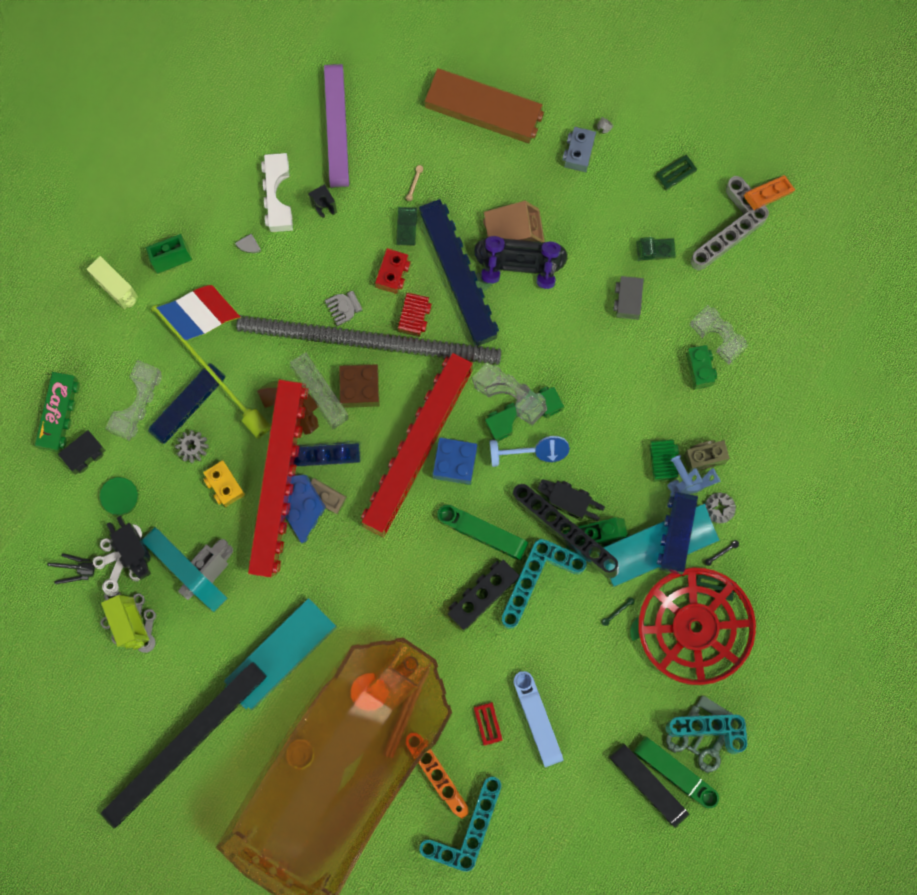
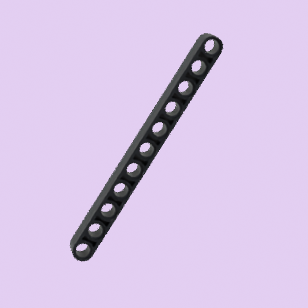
[100,662,267,829]

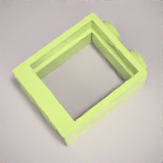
[87,256,138,310]

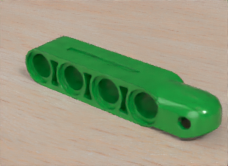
[437,505,528,560]
[633,736,719,808]

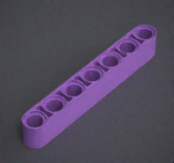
[324,64,349,188]

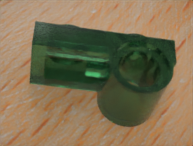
[396,206,417,246]
[636,237,676,261]

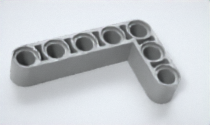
[691,176,769,270]

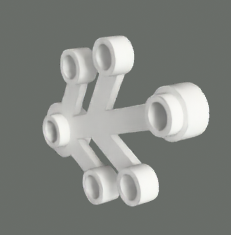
[93,525,142,596]

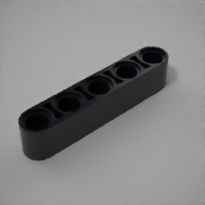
[608,743,690,828]

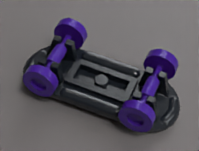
[474,236,568,289]

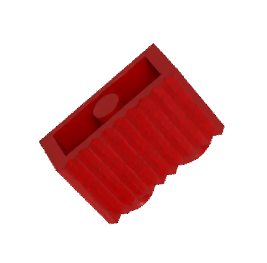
[398,292,432,337]

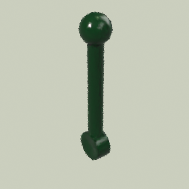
[602,598,635,626]

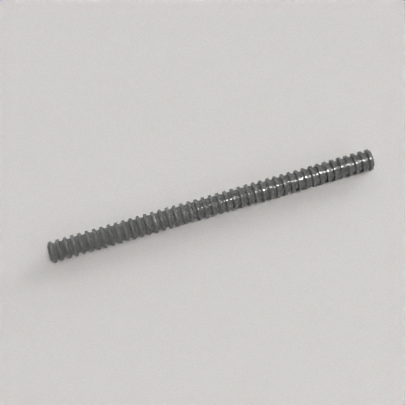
[237,315,501,365]

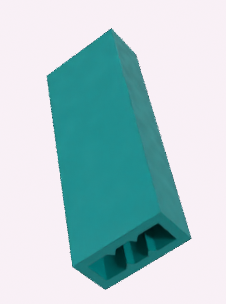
[224,598,337,710]

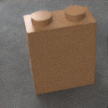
[483,201,545,242]

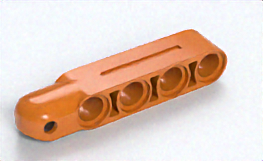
[407,733,469,819]

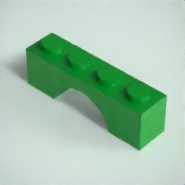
[485,386,564,442]

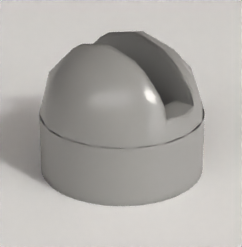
[597,117,614,133]

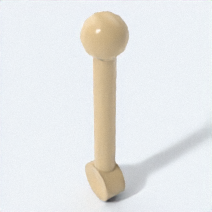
[406,165,423,201]

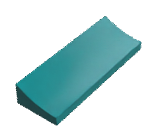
[598,504,719,587]

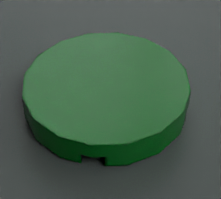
[100,477,139,516]

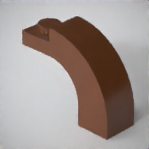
[257,381,319,435]

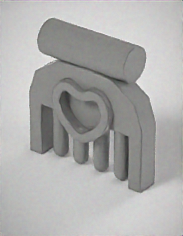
[325,291,363,326]

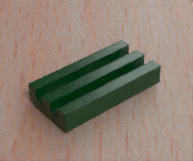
[656,155,697,191]
[696,575,737,602]

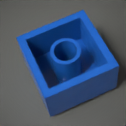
[433,437,477,485]

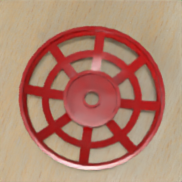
[638,568,756,685]

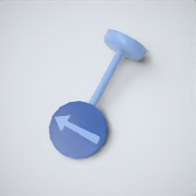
[490,436,570,467]

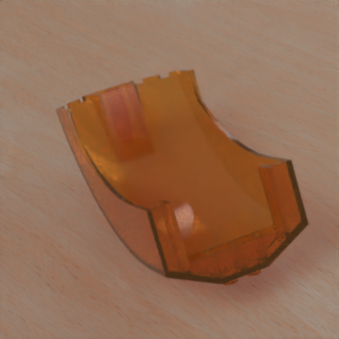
[216,637,452,895]

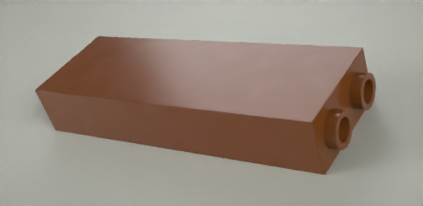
[425,68,544,144]

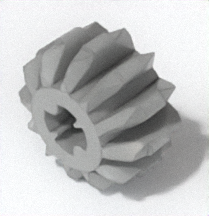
[175,430,209,463]

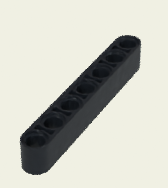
[513,484,619,578]

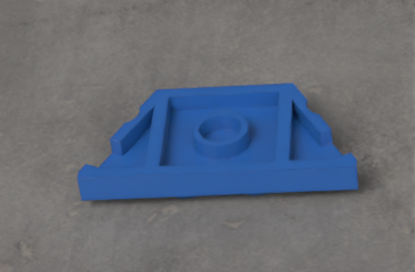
[286,475,326,543]

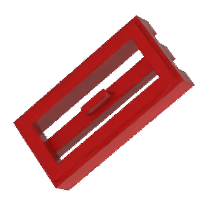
[474,702,503,746]

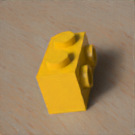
[203,460,245,507]

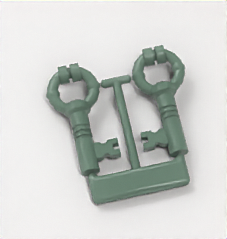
[666,696,735,773]

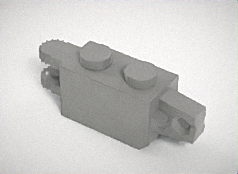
[178,539,233,600]

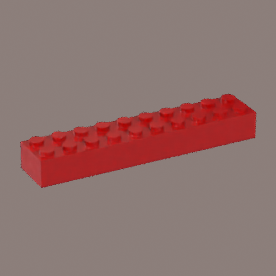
[361,353,473,538]
[248,379,309,578]

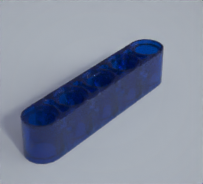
[148,363,226,444]

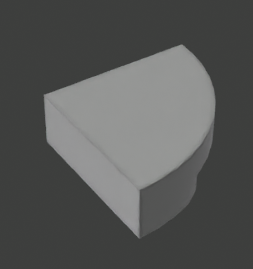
[235,234,261,253]

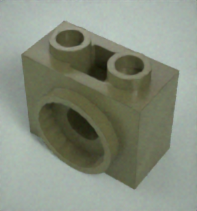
[684,440,730,473]

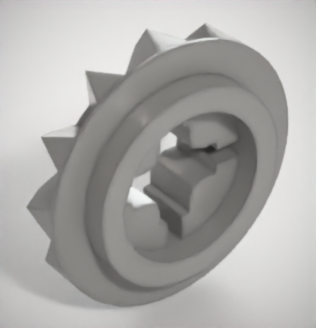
[705,493,736,523]

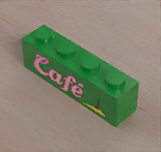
[35,372,80,453]

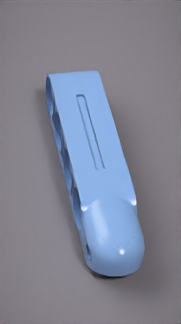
[514,671,564,768]

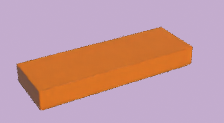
[743,175,795,210]

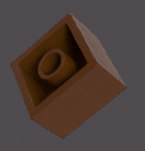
[339,364,380,408]

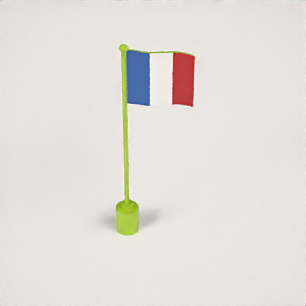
[152,285,271,439]

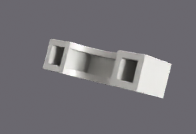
[261,153,293,232]

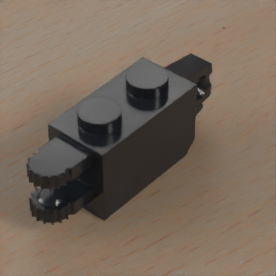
[537,479,605,522]
[106,515,151,580]

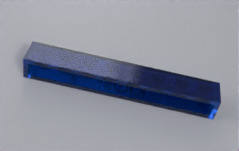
[419,199,499,346]

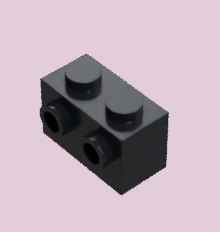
[58,430,106,475]

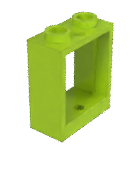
[101,595,150,650]

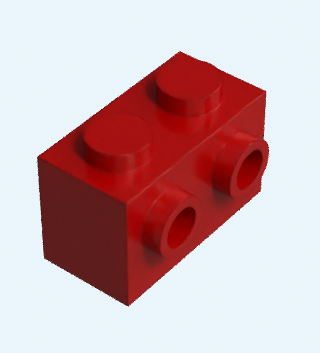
[375,248,411,294]

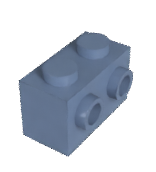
[562,127,596,172]

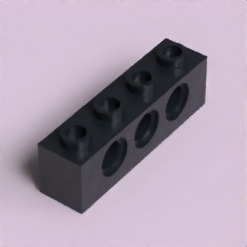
[447,559,520,632]

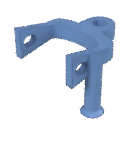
[667,455,721,502]

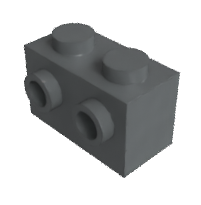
[613,276,644,320]

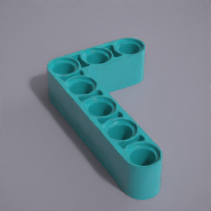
[142,527,228,612]
[501,539,587,629]
[419,777,501,872]

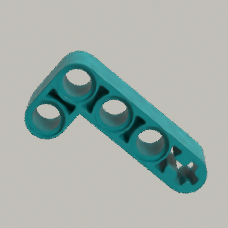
[666,714,747,754]

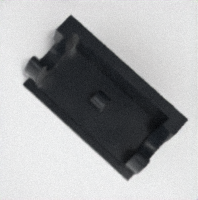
[308,184,337,218]

